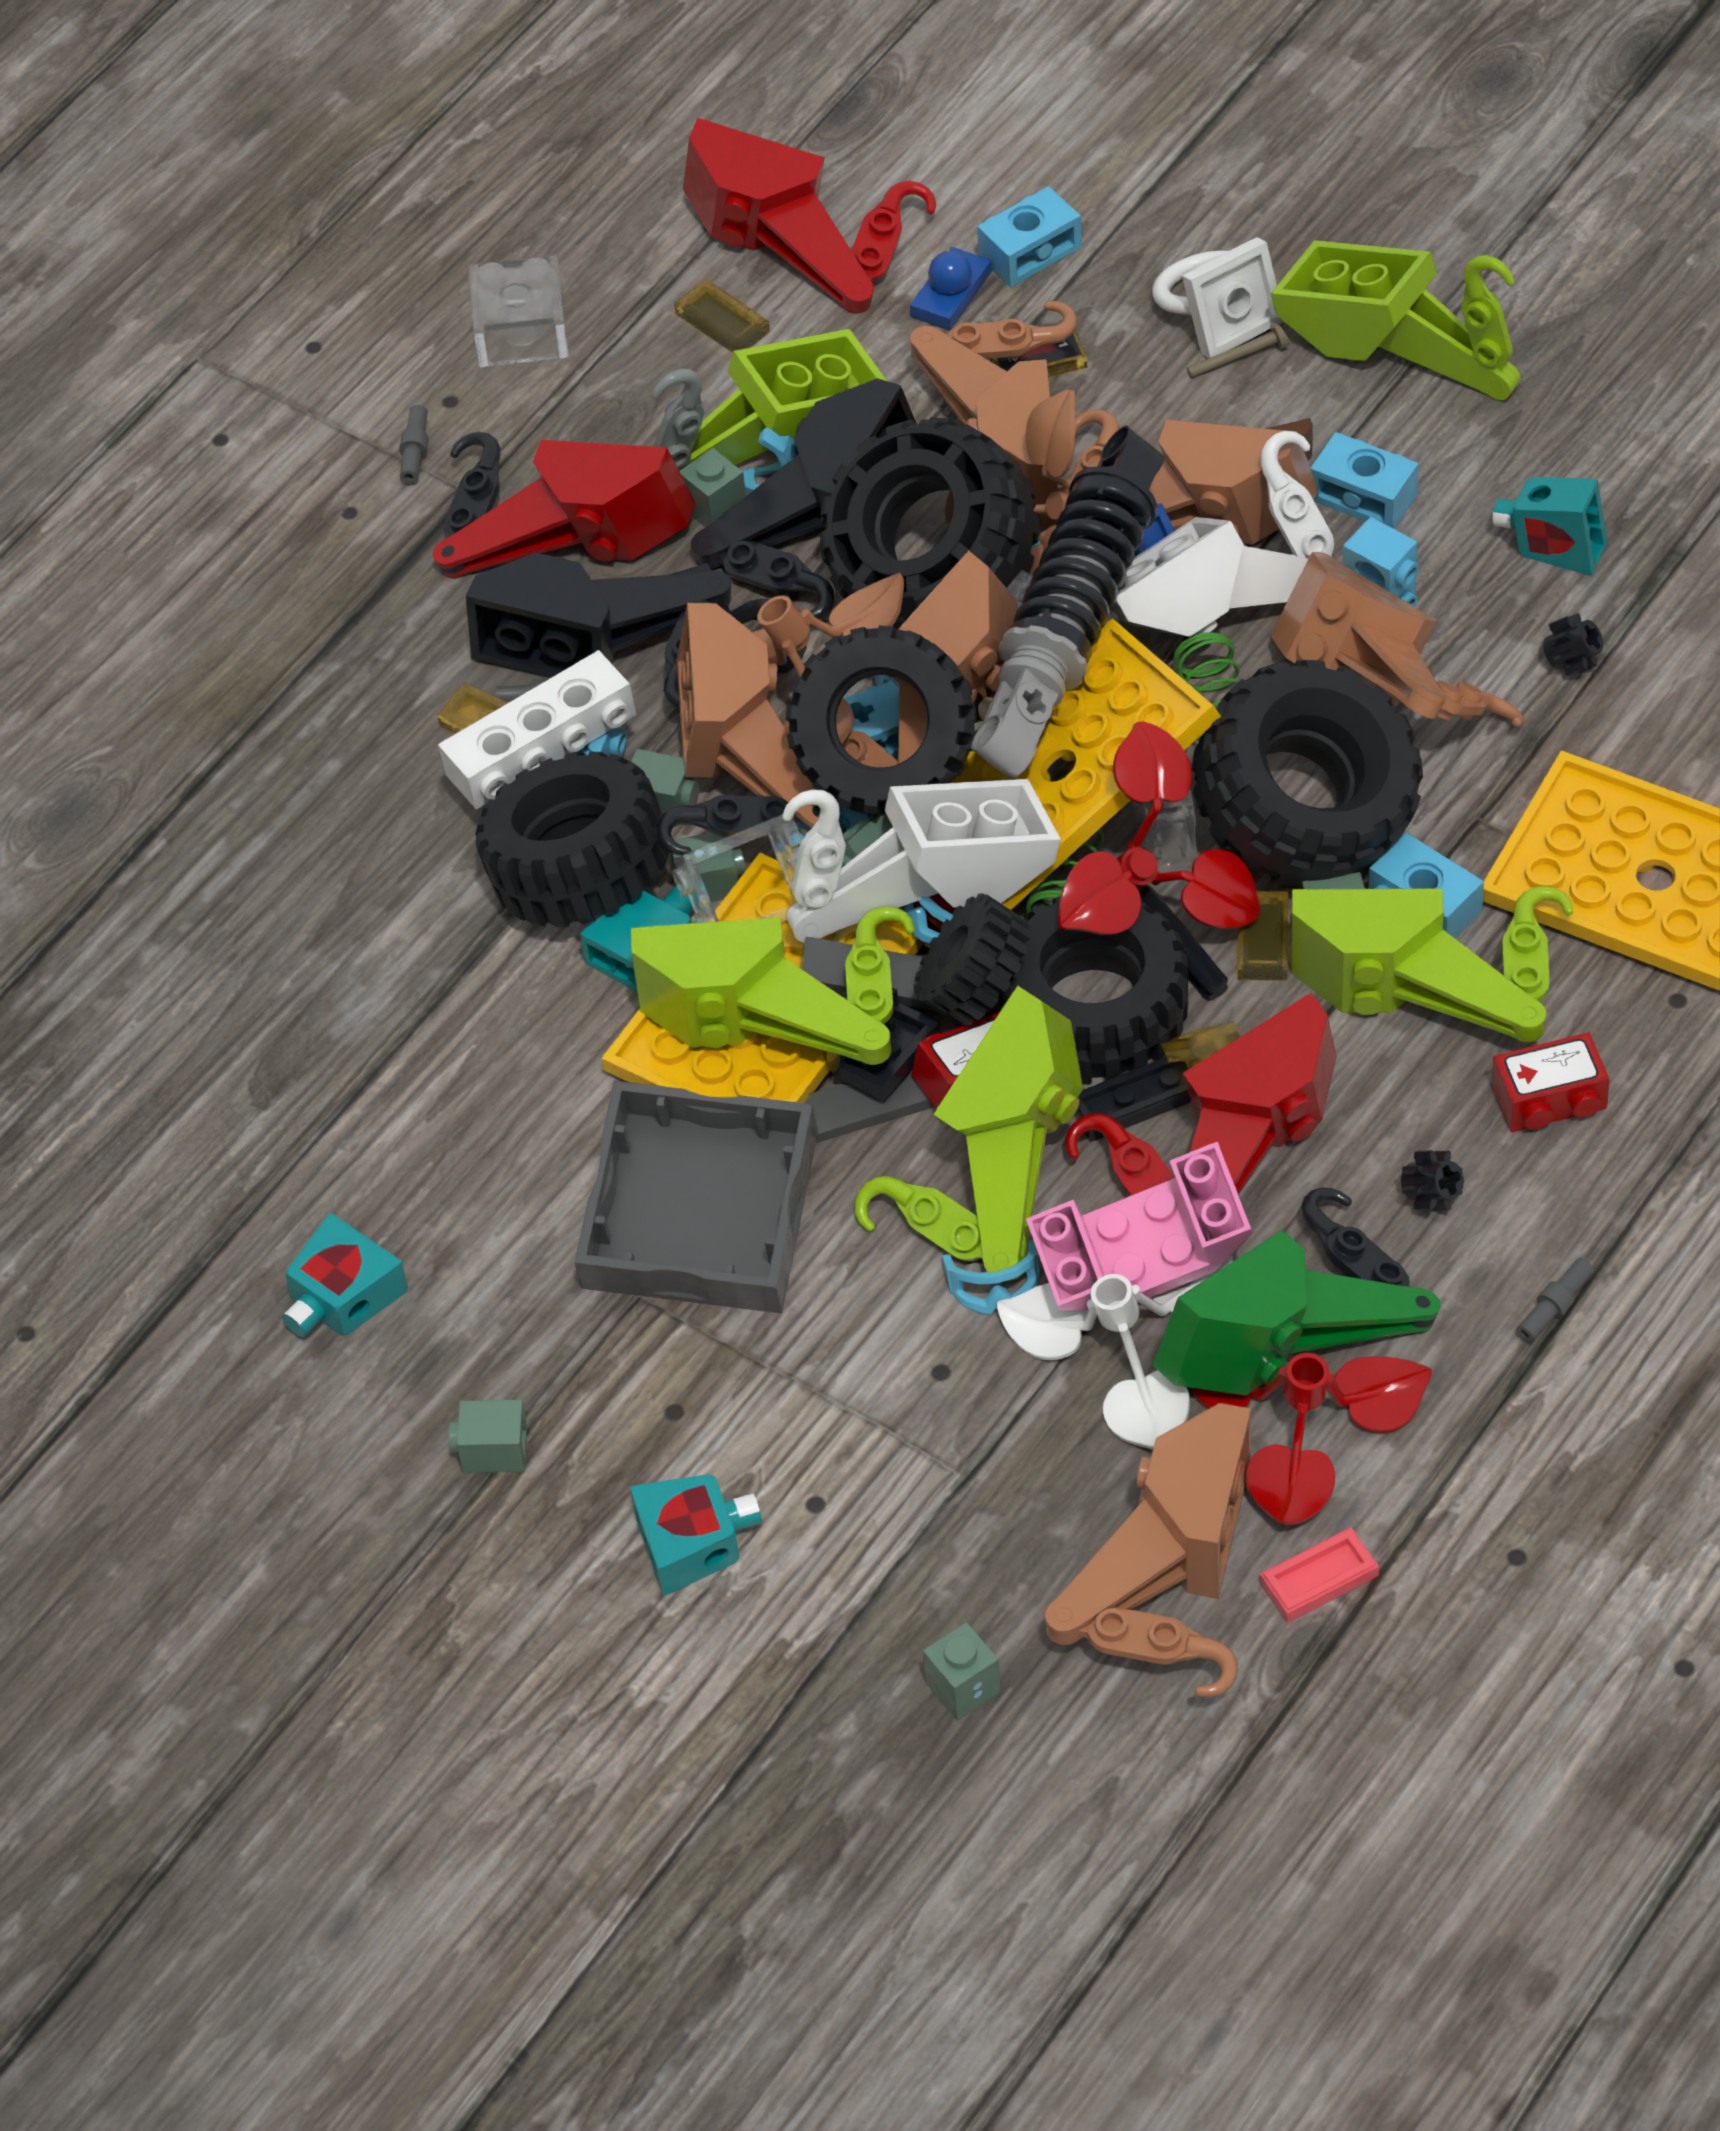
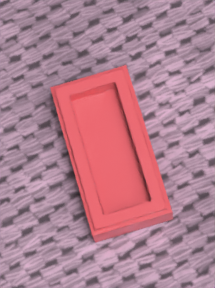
[1259,1527,1379,1623]

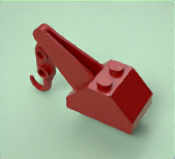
[683,118,936,314]
[1065,993,1337,1196]

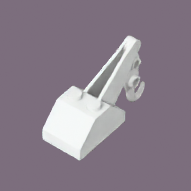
[1108,431,1334,637]
[782,779,1061,943]

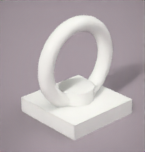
[1152,237,1284,358]

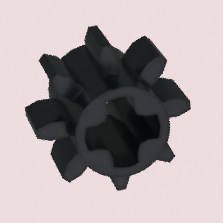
[1543,613,1603,676]
[1401,1150,1464,1211]

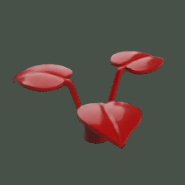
[1058,721,1260,935]
[1190,1353,1432,1525]

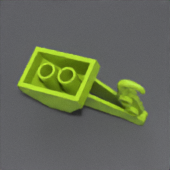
[1271,240,1521,400]
[1292,886,1574,1042]
[631,906,915,1065]
[854,985,1083,1282]

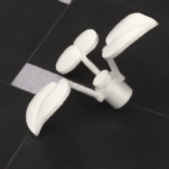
[997,1255,1233,1449]

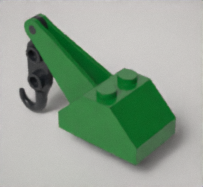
[1153,1187,1441,1395]

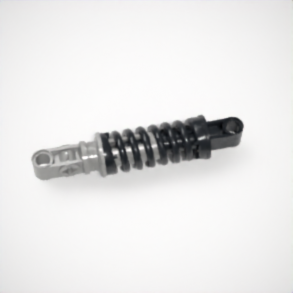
[971,426,1164,779]

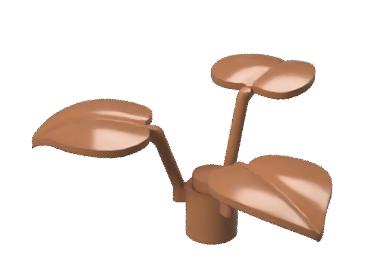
[945,390,1075,584]
[753,572,904,744]

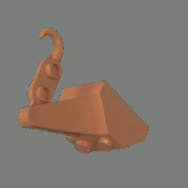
[910,301,1077,526]
[1054,409,1318,544]
[842,550,1017,767]
[1270,552,1525,727]
[1045,1403,1251,1697]

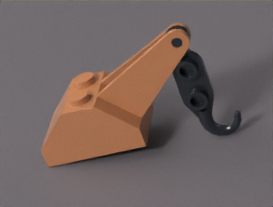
[657,603,820,857]

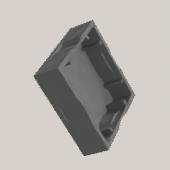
[574,1081,818,1314]

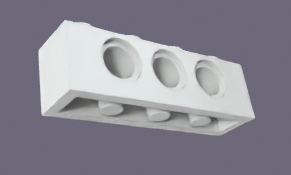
[438,650,637,809]

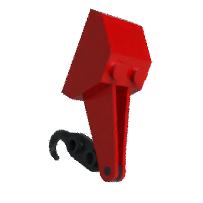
[433,432,696,578]

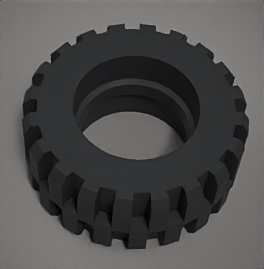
[785,625,977,815]
[475,751,669,927]
[999,896,1188,1083]

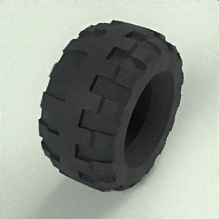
[819,417,1040,629]
[1191,660,1423,887]

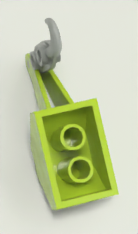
[652,329,887,471]

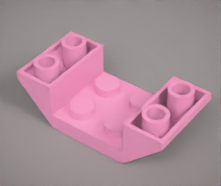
[1026,1142,1253,1310]

